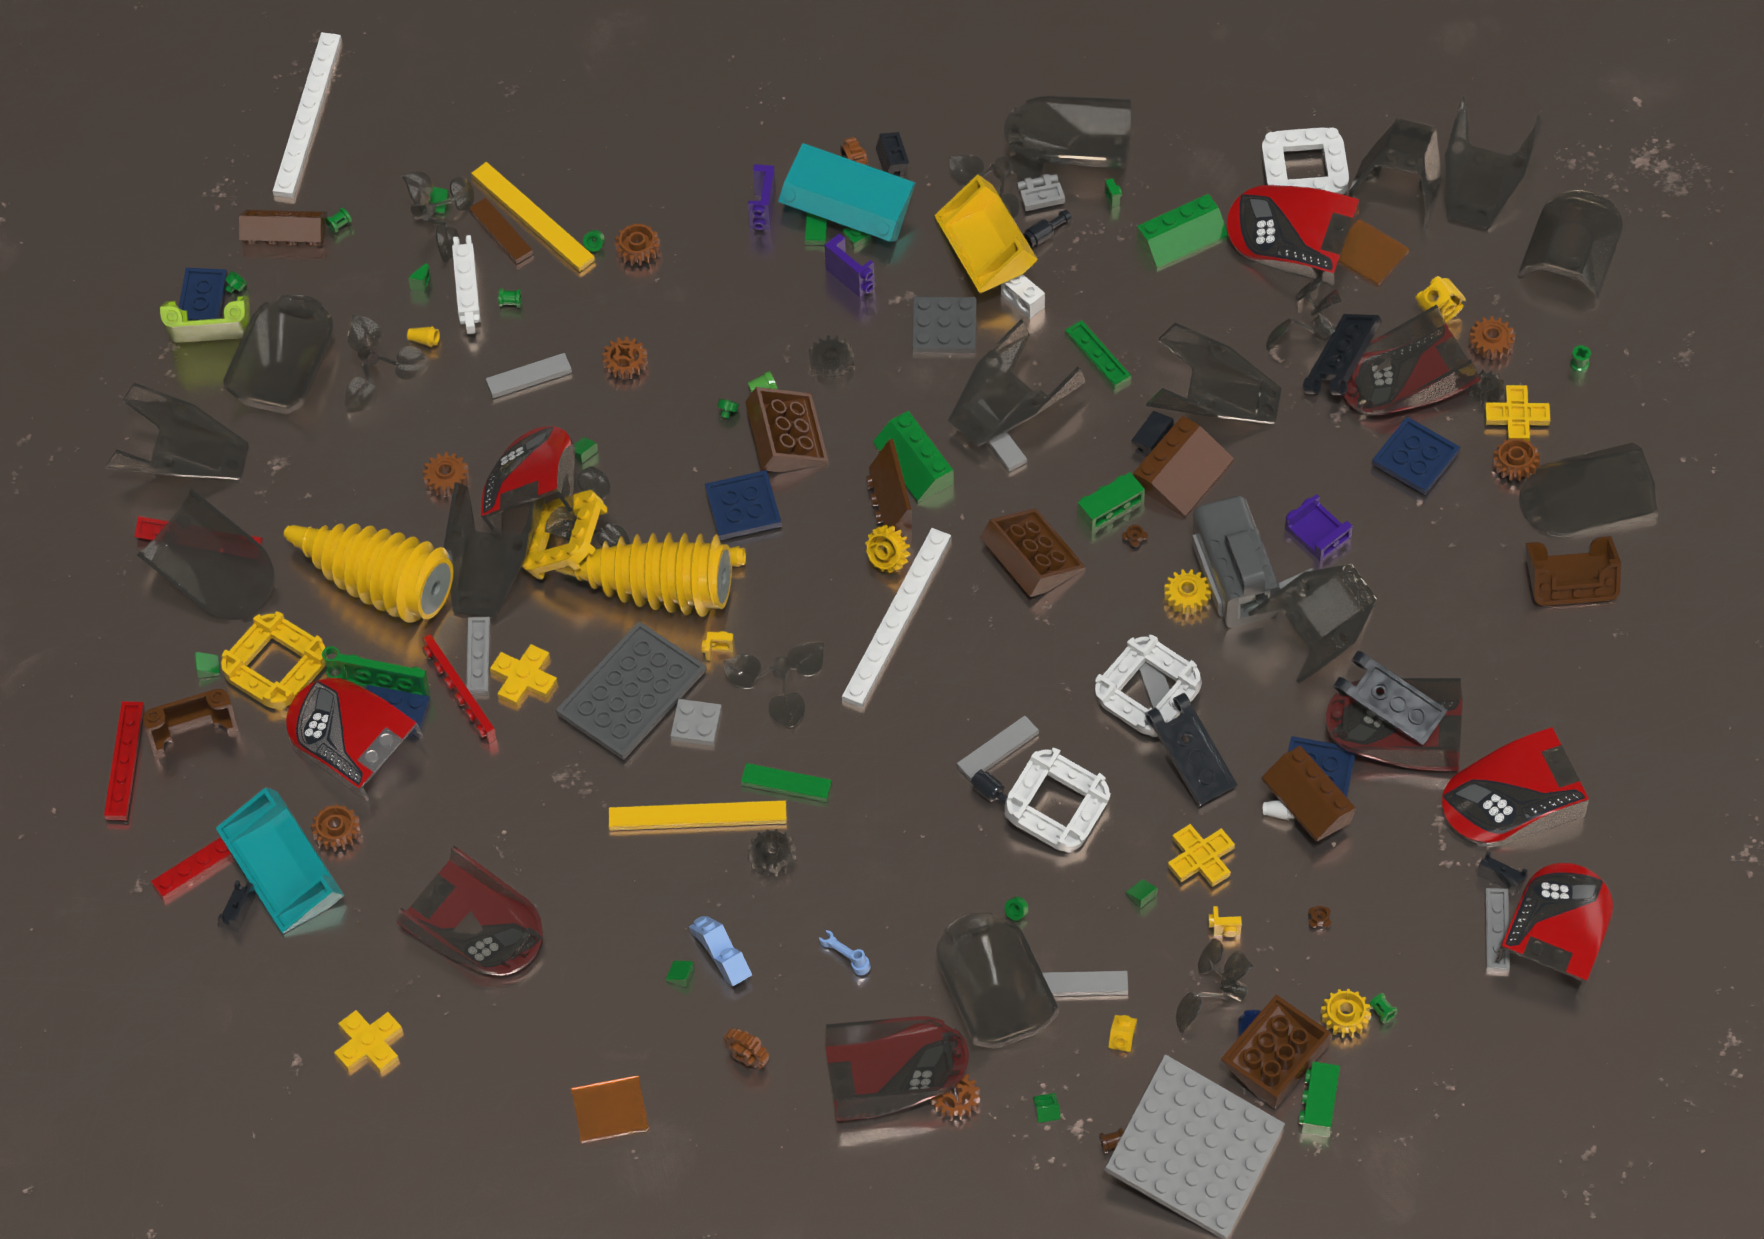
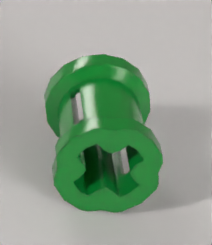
[325,207,352,233]
[498,288,522,308]
[1570,345,1591,373]
[1369,993,1398,1024]

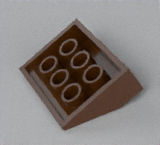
[745,387,829,472]
[1133,415,1234,518]
[866,439,912,544]
[980,508,1086,597]
[1221,994,1331,1109]

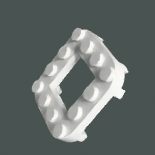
[1261,128,1349,195]
[1095,635,1202,737]
[1004,748,1111,853]

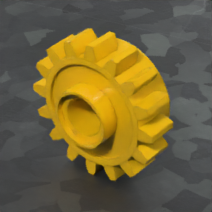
[865,525,911,573]
[1164,569,1211,615]
[1321,989,1371,1038]

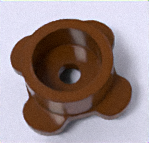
[1122,525,1148,547]
[1308,906,1331,928]

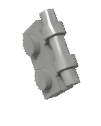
[1017,174,1065,211]

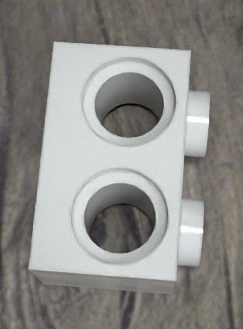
[1001,274,1045,319]

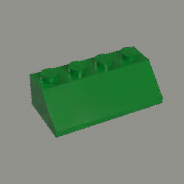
[1136,194,1228,270]
[873,411,954,503]

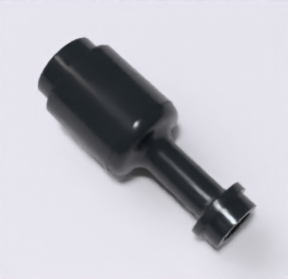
[1023,210,1072,248]
[970,769,1008,805]

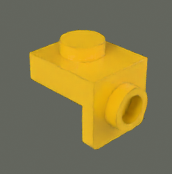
[702,631,734,661]
[1208,906,1242,937]
[1108,1015,1137,1052]

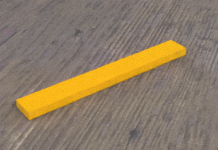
[471,162,595,272]
[609,801,787,831]

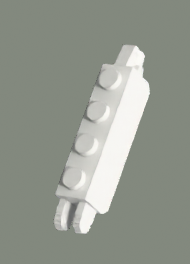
[452,235,481,334]

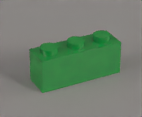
[1077,472,1145,531]
[1299,1061,1340,1137]

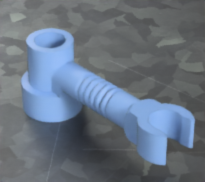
[819,930,871,975]

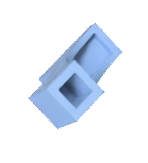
[688,916,752,986]

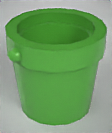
[747,370,778,393]

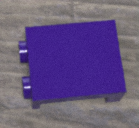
[748,164,776,230]
[824,233,875,298]
[1285,494,1353,561]

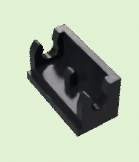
[876,132,910,177]
[1131,411,1174,457]
[1477,851,1528,894]
[217,880,256,933]

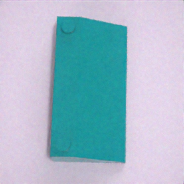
[778,143,916,242]
[216,787,344,933]

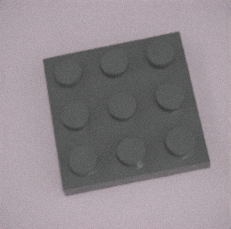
[913,297,976,353]

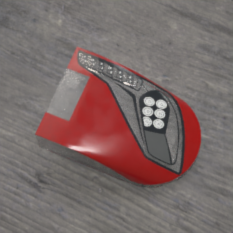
[286,678,424,802]

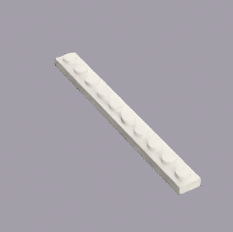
[273,32,342,198]
[842,528,951,708]

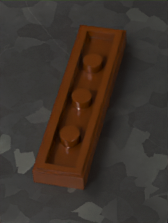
[469,198,533,264]

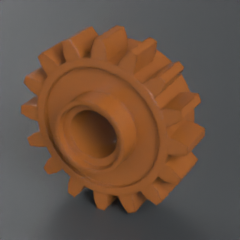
[840,137,868,165]
[615,223,660,266]
[1469,316,1515,360]
[1493,438,1540,481]
[422,452,469,496]
[311,804,361,852]

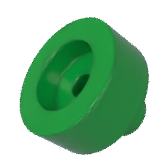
[583,230,605,252]
[225,271,247,293]
[717,398,739,418]
[1004,896,1028,921]

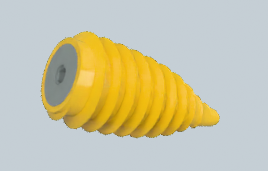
[284,523,453,623]
[555,532,732,617]

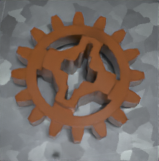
[602,337,648,379]
[723,1028,770,1069]
[931,1072,980,1121]

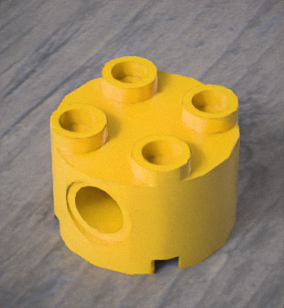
[1415,276,1466,325]

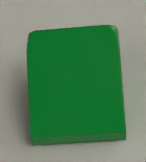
[424,186,450,214]
[408,263,431,292]
[568,437,598,463]
[195,652,220,678]
[1125,879,1157,908]
[665,961,695,988]
[1033,1093,1061,1123]

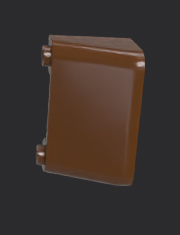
[1525,536,1621,606]
[143,689,238,756]

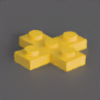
[1485,385,1550,442]
[490,644,558,706]
[1168,824,1235,887]
[334,1010,403,1073]

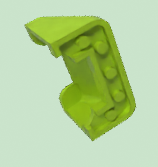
[160,295,252,343]

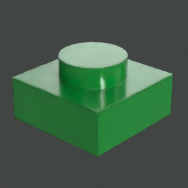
[1104,178,1122,208]
[843,227,871,248]

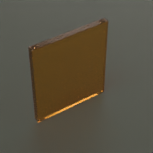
[1329,219,1410,286]
[571,1076,649,1143]

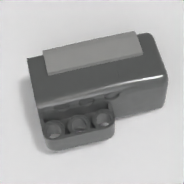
[1192,496,1281,628]

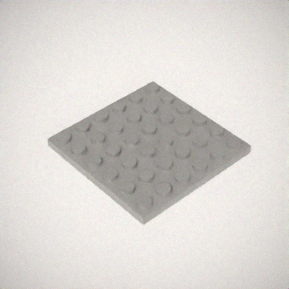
[1104,1054,1285,1239]

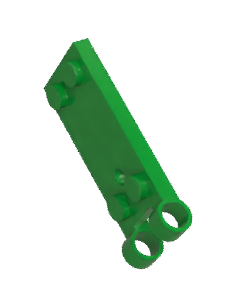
[322,646,430,696]

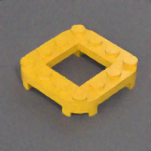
[519,490,607,579]
[221,611,328,711]

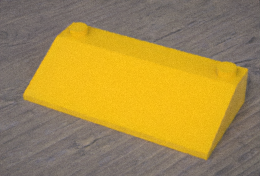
[934,174,1038,293]

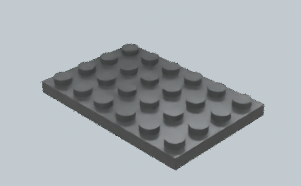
[556,621,707,760]

